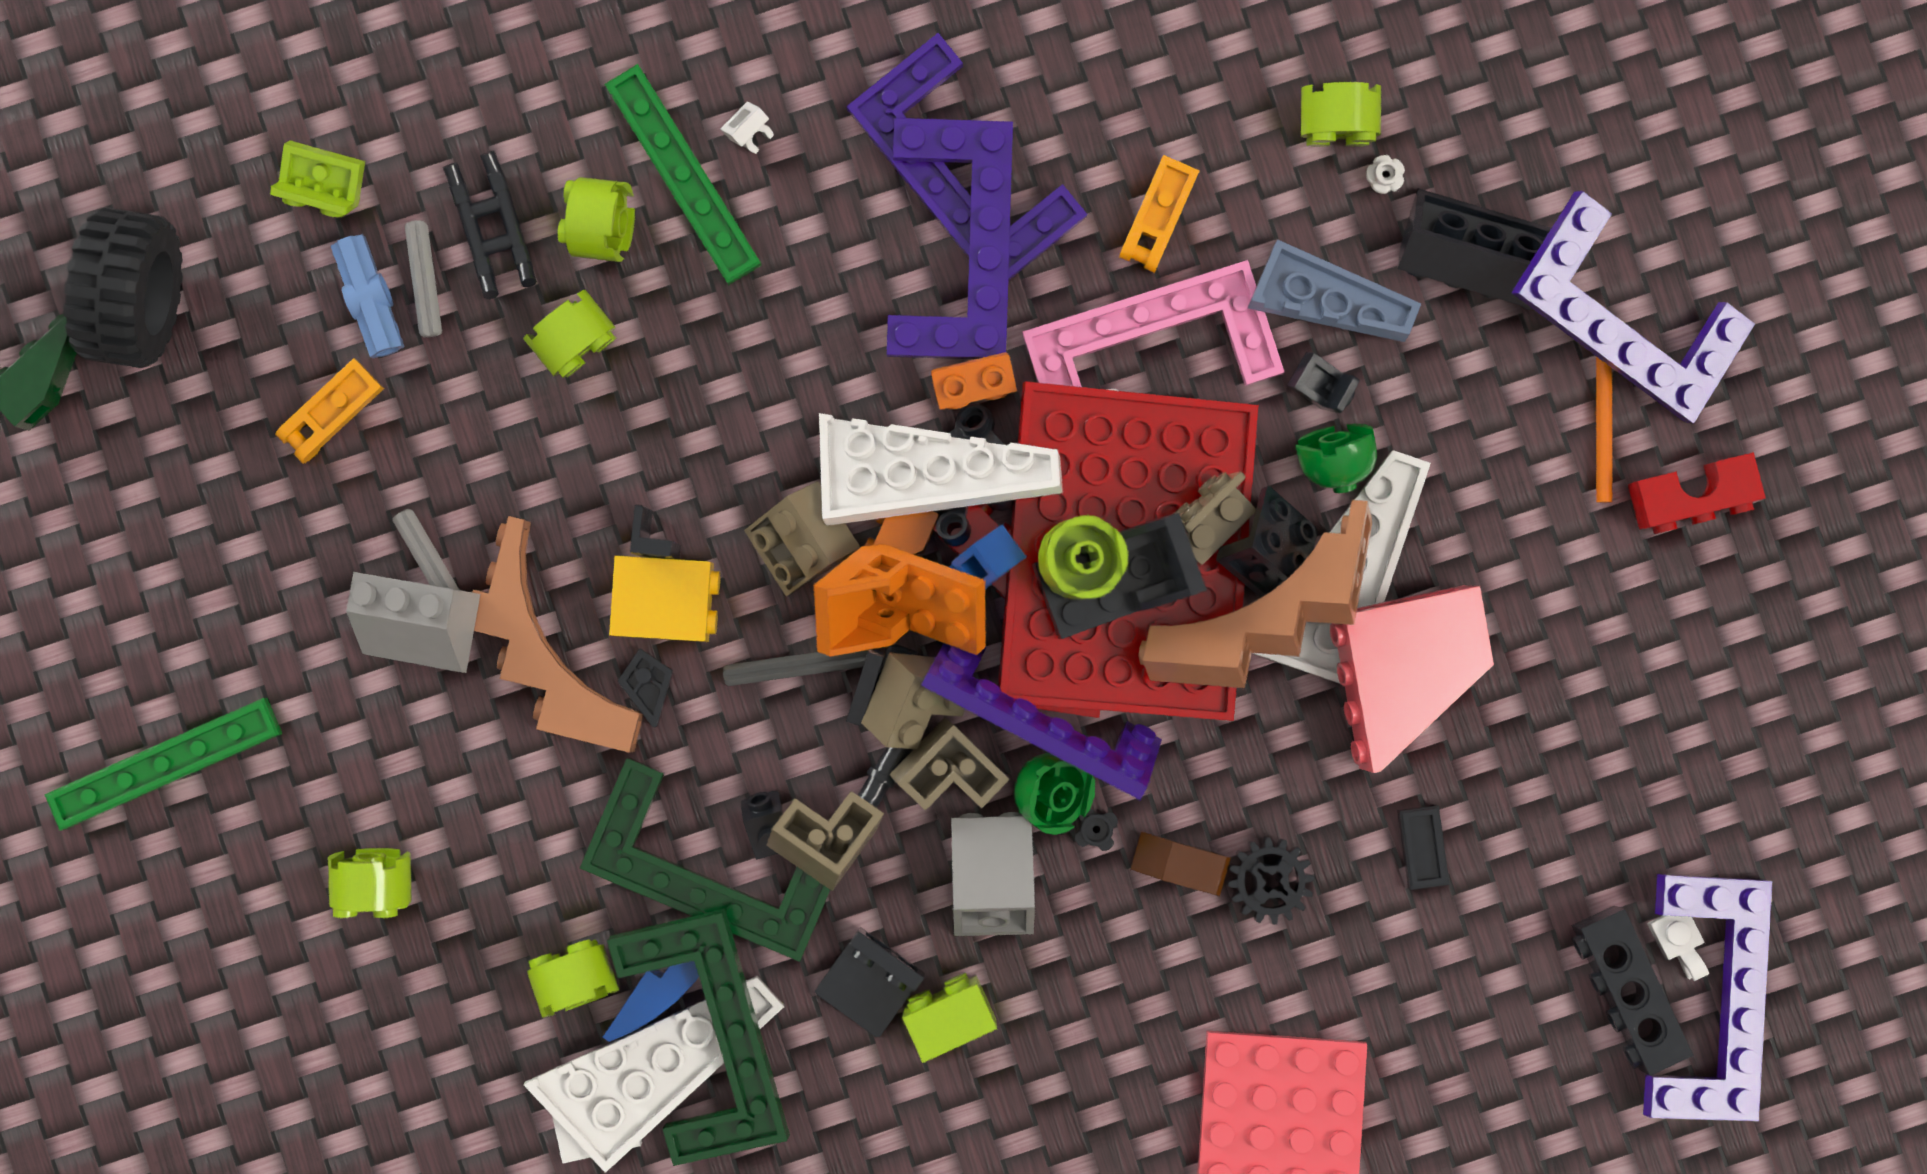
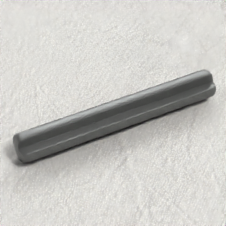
[723,650,869,686]

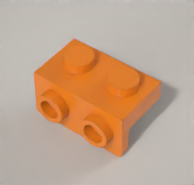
[931,352,1017,410]

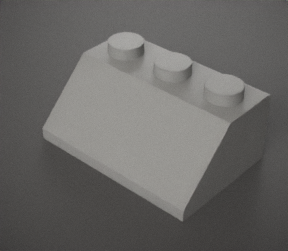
[346,572,481,673]

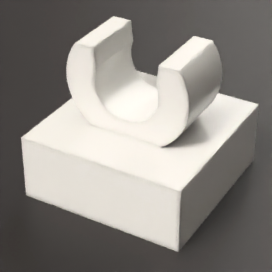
[720,101,774,153]

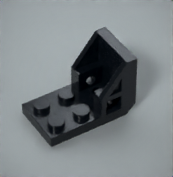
[1032,513,1207,639]

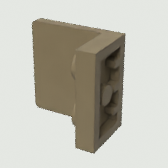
[1174,471,1256,566]

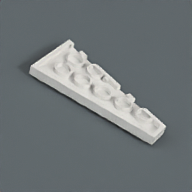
[819,413,1063,526]
[1252,450,1431,684]
[523,976,784,1173]

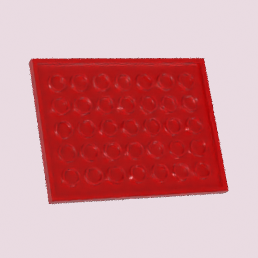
[998,382,1259,721]

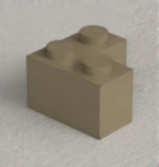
[861,653,965,749]
[890,717,1010,811]
[767,791,884,891]

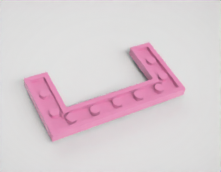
[1022,260,1284,387]

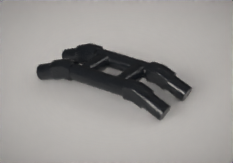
[442,150,536,299]

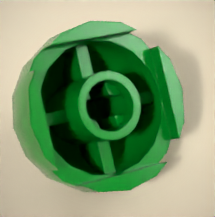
[1296,423,1377,493]
[1014,752,1095,835]

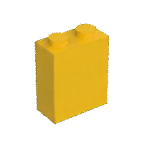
[609,556,720,642]

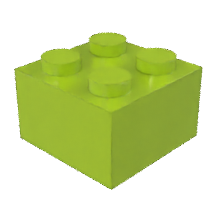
[902,973,997,1063]

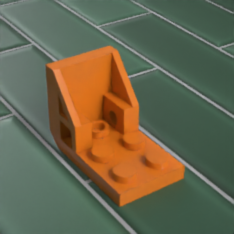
[814,544,985,657]

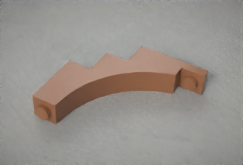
[1139,500,1373,688]

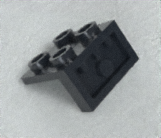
[1216,486,1318,598]
[815,926,925,1037]

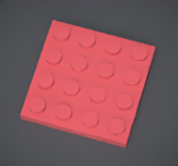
[1197,1031,1367,1174]

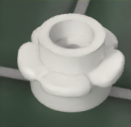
[1366,155,1405,194]

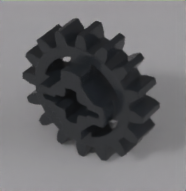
[1226,837,1315,925]

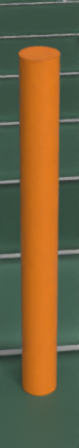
[1596,357,1613,503]

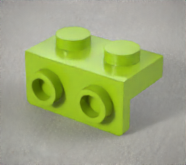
[270,140,365,217]

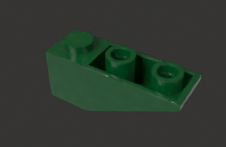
[0,313,77,431]

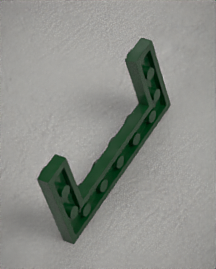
[580,757,830,962]
[607,909,790,1166]

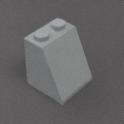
[951,812,1035,936]

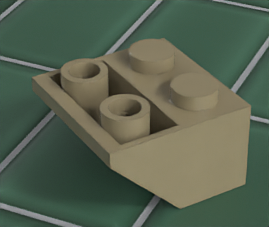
[744,481,860,597]

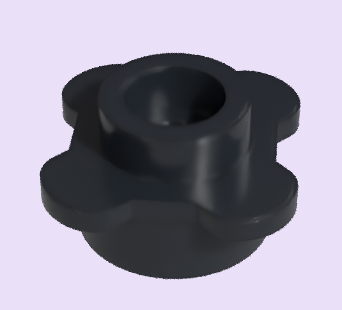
[1075,808,1118,851]

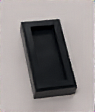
[1397,805,1450,890]

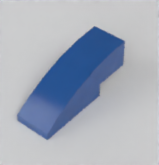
[603,961,699,1042]

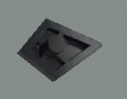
[618,648,673,727]

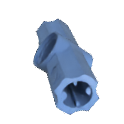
[330,234,404,358]

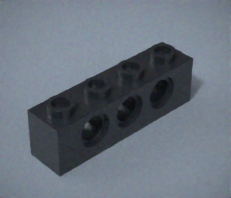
[1571,905,1694,1076]

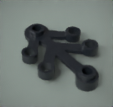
[936,403,1014,546]

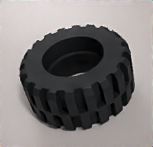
[63,208,183,368]

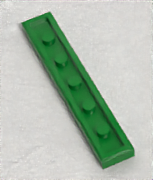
[605,64,762,285]
[44,698,283,831]

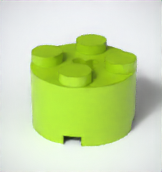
[1301,82,1381,147]
[558,177,635,262]
[523,290,616,378]
[1038,516,1128,600]
[328,848,412,918]
[527,939,619,1018]

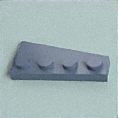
[1248,239,1421,342]

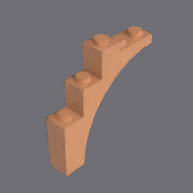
[472,516,644,753]

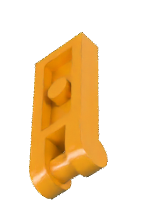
[1119,155,1200,273]
[275,358,384,464]

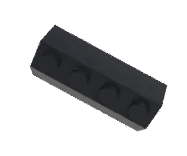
[1397,188,1551,311]

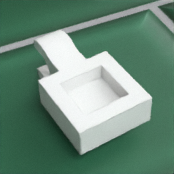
[1647,916,1709,981]

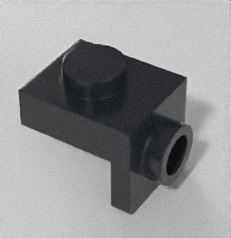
[1287,352,1360,413]
[740,790,784,860]

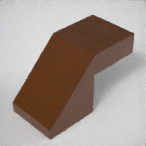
[1130,831,1231,896]

